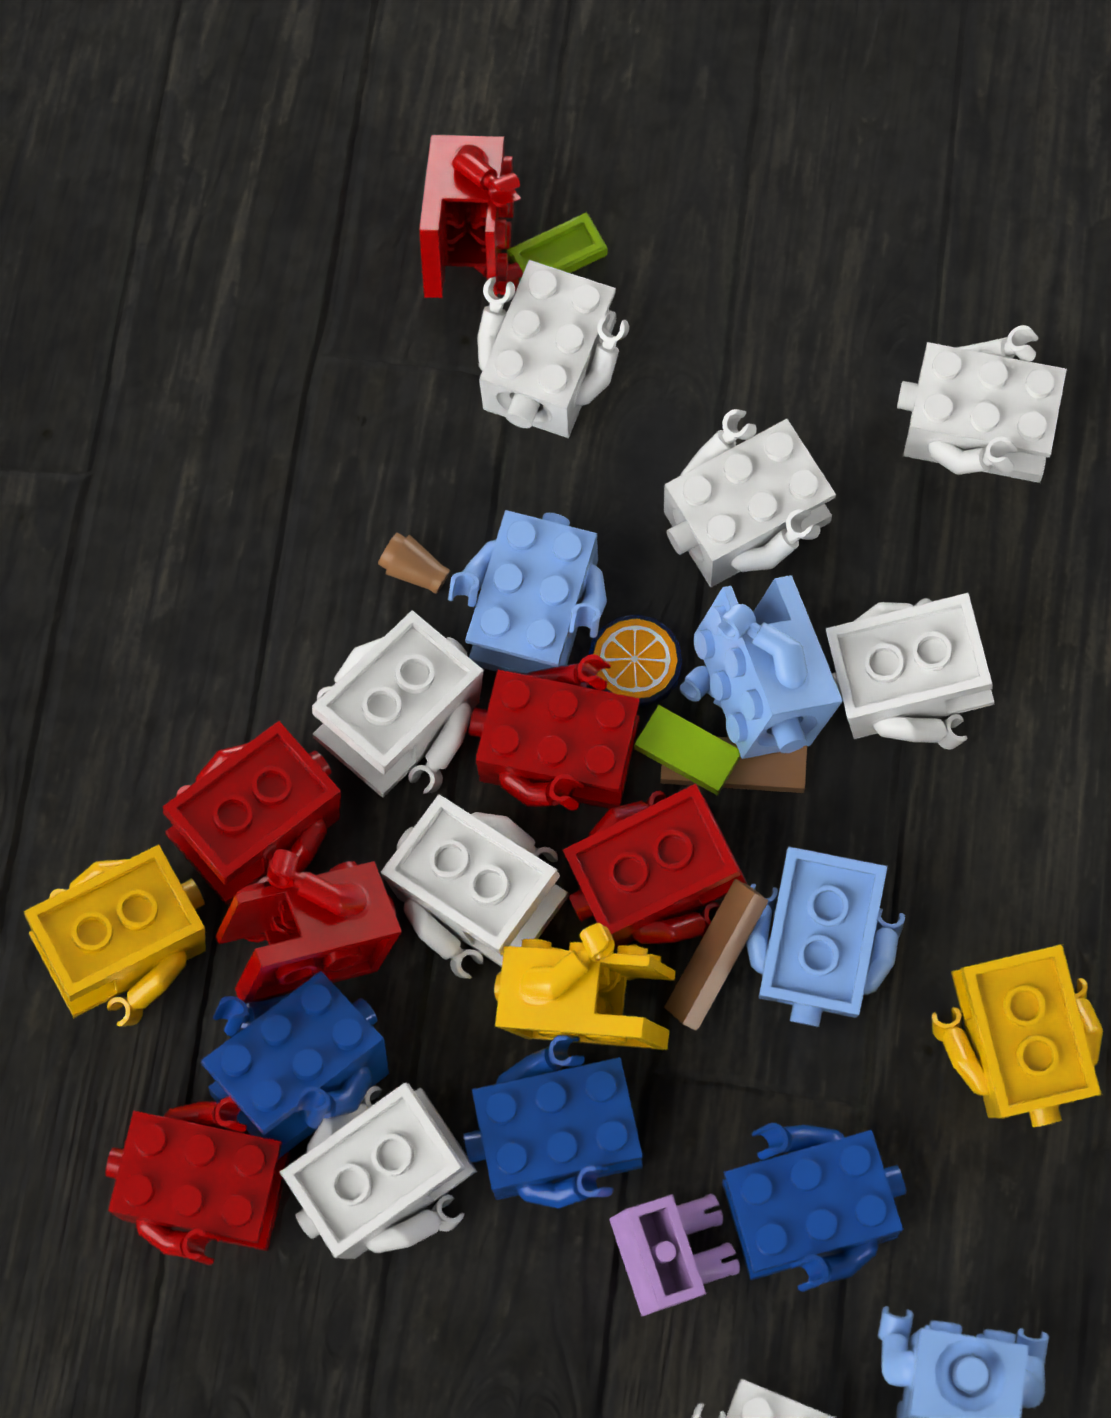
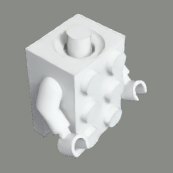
[477,260,629,438]
[897,325,1067,483]
[664,409,836,587]
[826,593,995,750]
[312,610,484,798]
[380,794,569,979]
[280,1083,477,1259]

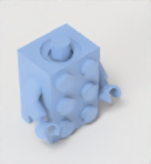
[448,510,607,675]
[680,575,843,759]
[746,847,905,1027]
[878,1306,1049,1418]

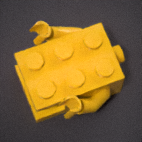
[24,844,206,1026]
[494,923,675,1050]
[932,944,1103,1127]

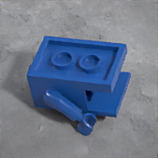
[201,971,389,1159]
[463,1035,643,1208]
[722,1123,906,1292]

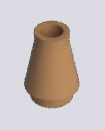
[378,532,451,594]

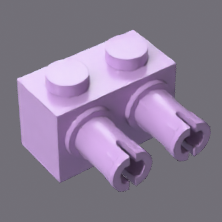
[609,1194,740,1316]

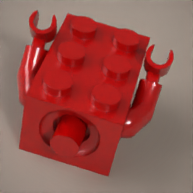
[419,135,523,298]
[469,654,640,811]
[163,721,341,905]
[563,783,748,950]
[216,849,402,1003]
[105,1096,291,1265]

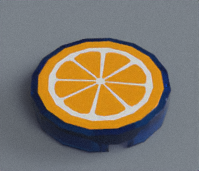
[589,614,683,708]

